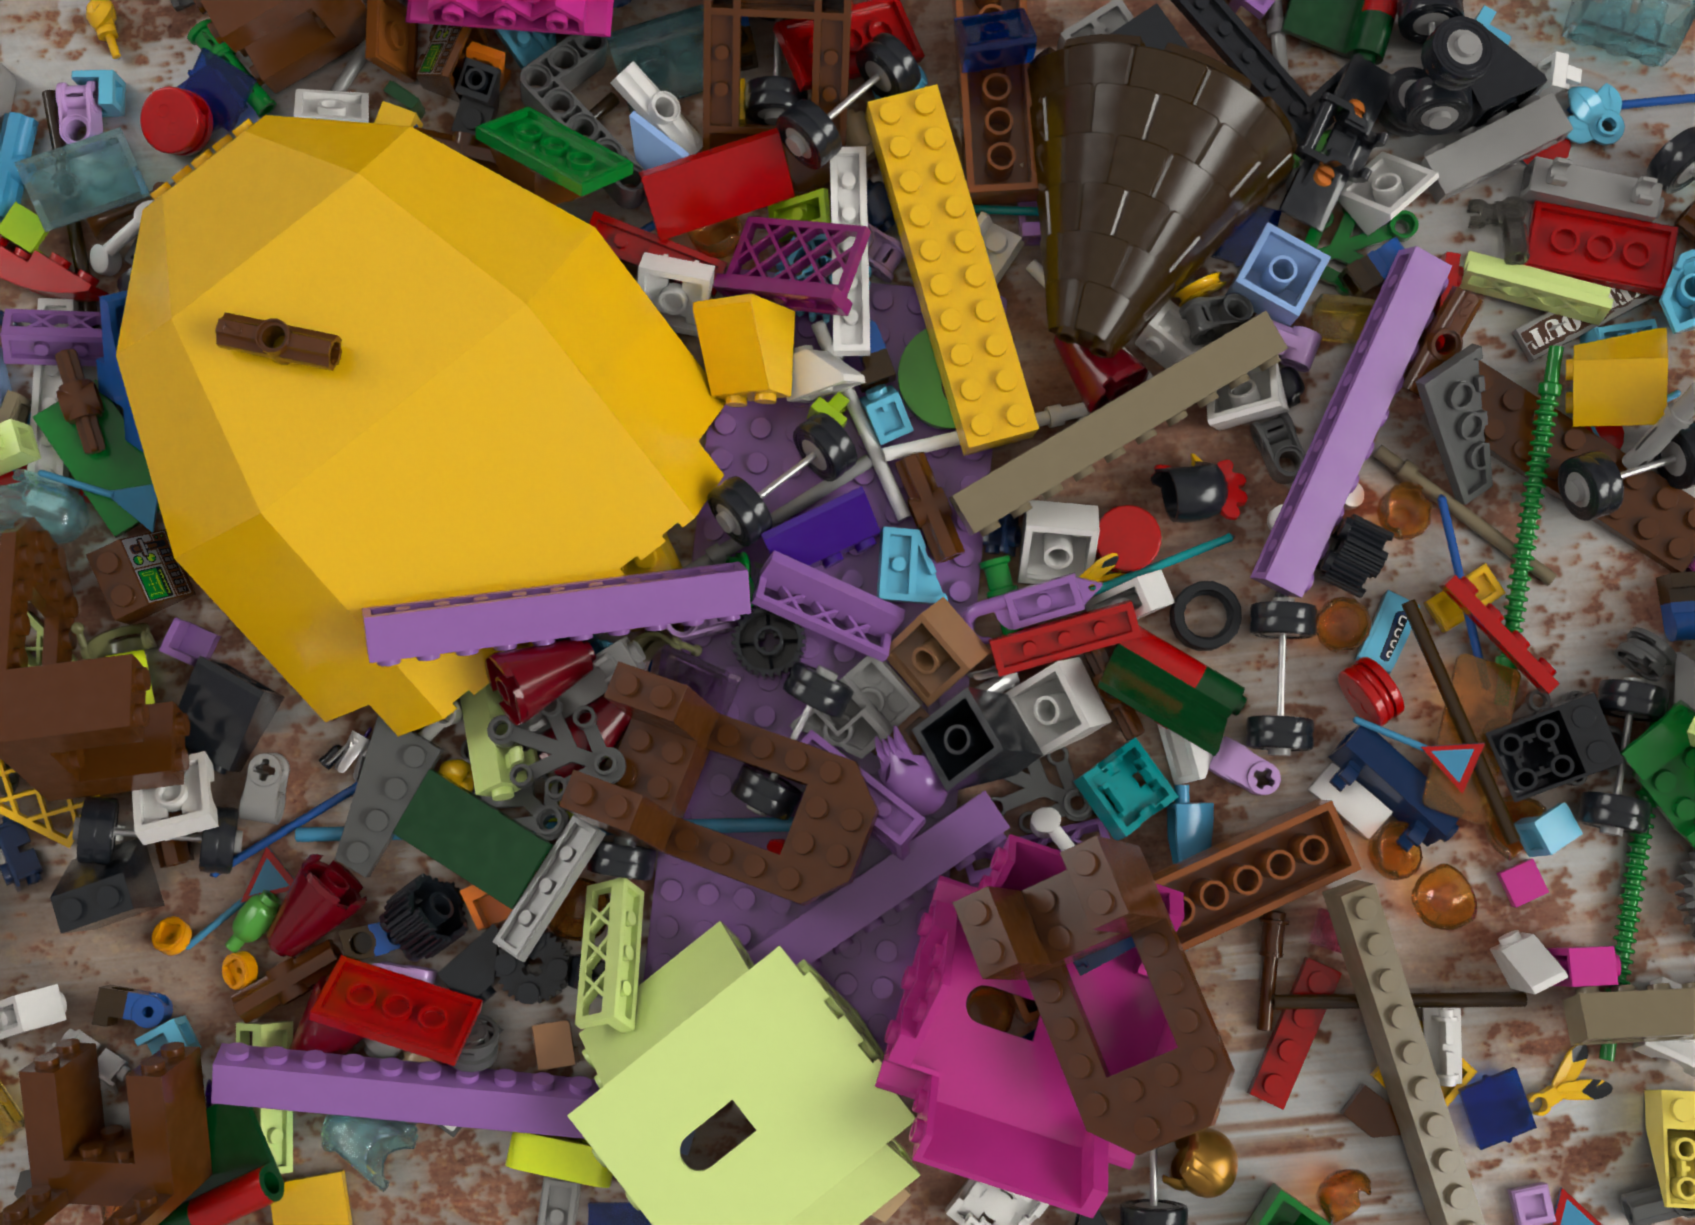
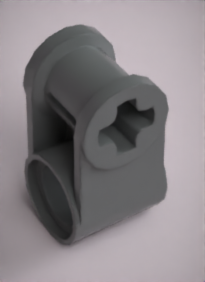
[1179,293,1254,345]
[1250,412,1306,484]

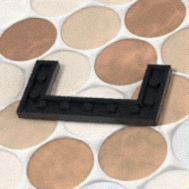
[1170,0,1363,144]

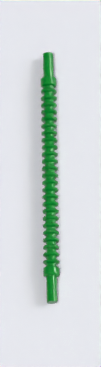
[1492,345,1564,707]
[1599,698,1670,1062]

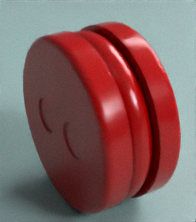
[140,86,213,156]
[1095,505,1162,574]
[1338,657,1405,726]

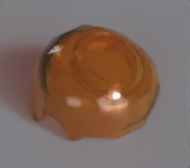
[687,216,743,259]
[1376,481,1433,541]
[1316,597,1372,653]
[1367,821,1423,881]
[966,985,1016,1033]
[1316,1169,1371,1224]

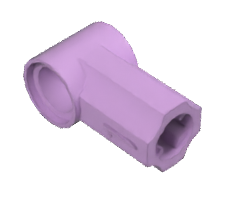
[1255,314,1322,372]

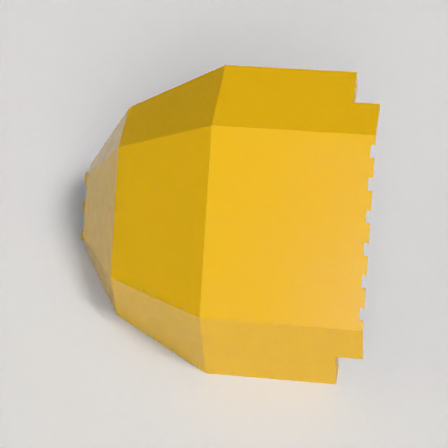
[116,115,726,737]

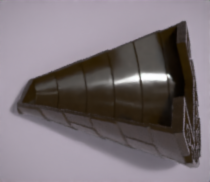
[1027,34,1297,358]

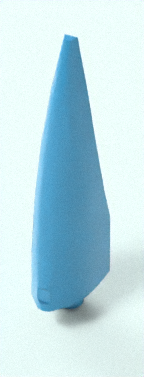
[1167,784,1214,951]

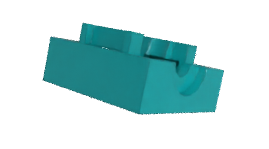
[1073,738,1179,841]

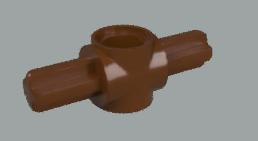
[55,349,106,454]
[1083,648,1145,740]

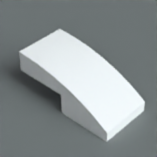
[1307,763,1393,839]

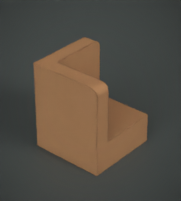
[532,1020,581,1071]

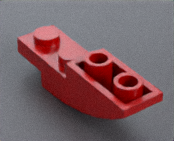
[0,235,109,302]

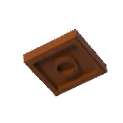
[365,0,418,83]

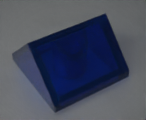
[953,8,1037,73]

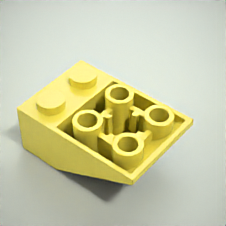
[1644,1090,1695,1209]

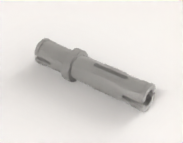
[1622,382,1695,470]

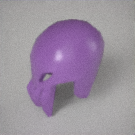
[875,725,948,816]

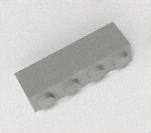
[1419,92,1573,204]

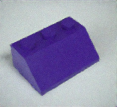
[761,486,881,569]

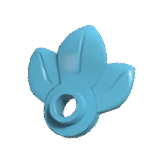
[1566,83,1625,146]

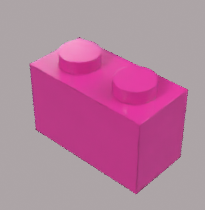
[1546,946,1621,987]

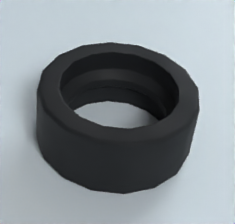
[1170,581,1242,651]

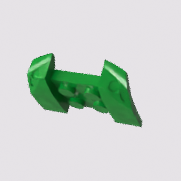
[1620,700,1695,849]

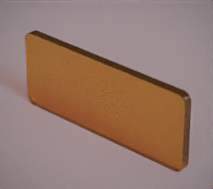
[1422,654,1521,824]

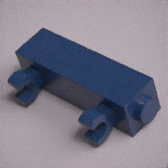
[1328,725,1464,852]

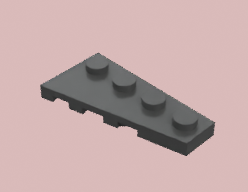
[1415,343,1493,505]
[335,715,444,878]

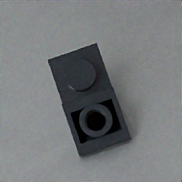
[451,57,501,136]

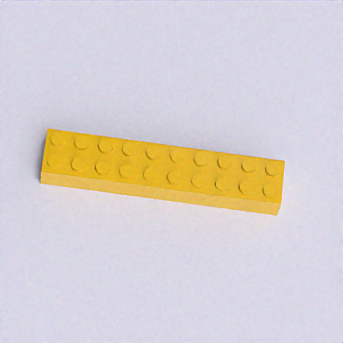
[865,84,1039,456]

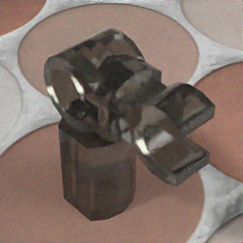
[1466,196,1530,265]

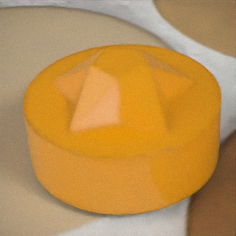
[151,916,192,956]
[222,951,258,990]

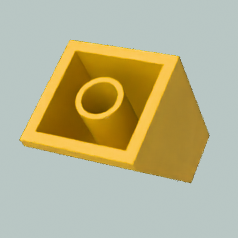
[693,293,795,407]
[1565,328,1668,427]

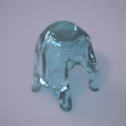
[0,469,89,544]
[321,1114,419,1192]

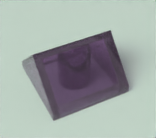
[658,644,742,716]

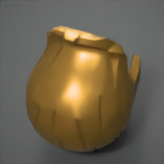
[1162,1127,1238,1198]

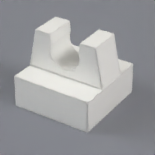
[1535,51,1582,98]

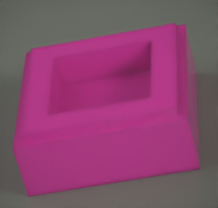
[1496,858,1549,908]

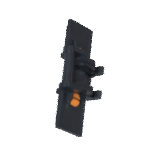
[1278,54,1397,233]

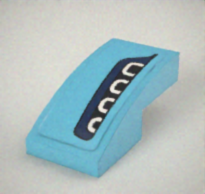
[1355,590,1421,674]

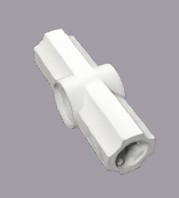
[610,61,703,155]

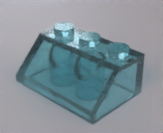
[1561,0,1695,67]
[607,4,704,114]
[14,127,150,232]

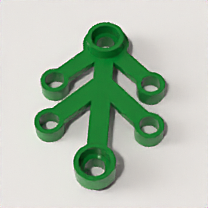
[1304,207,1419,296]

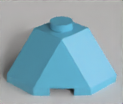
[1659,249,1695,334]

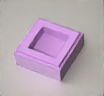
[1507,1182,1556,1225]

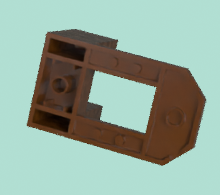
[193,0,367,94]
[703,0,854,200]
[0,517,190,801]
[559,661,879,906]
[953,836,1235,1155]
[0,1038,212,1225]

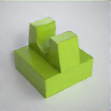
[806,392,850,428]

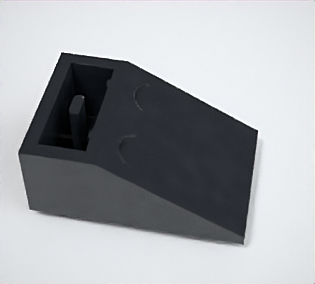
[1485,691,1624,803]

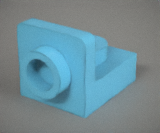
[859,384,914,445]

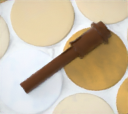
[1257,911,1289,1031]

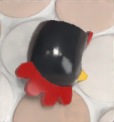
[1151,453,1248,523]

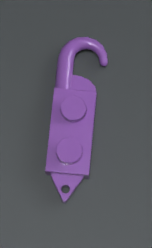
[962,572,1103,644]

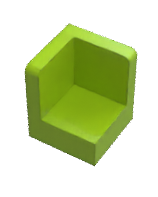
[0,201,52,255]

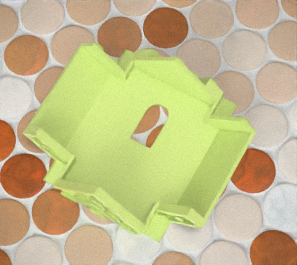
[567,921,921,1225]

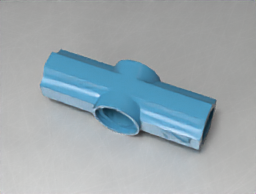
[0,112,39,223]

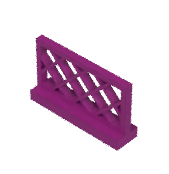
[713,216,871,316]

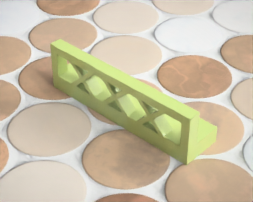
[1459,250,1614,326]
[575,878,644,1033]
[236,1021,293,1174]

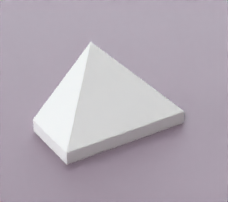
[1157,724,1213,786]

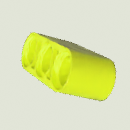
[505,1132,613,1188]

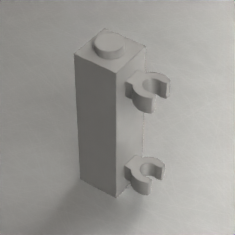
[1518,156,1665,222]
[518,636,646,734]

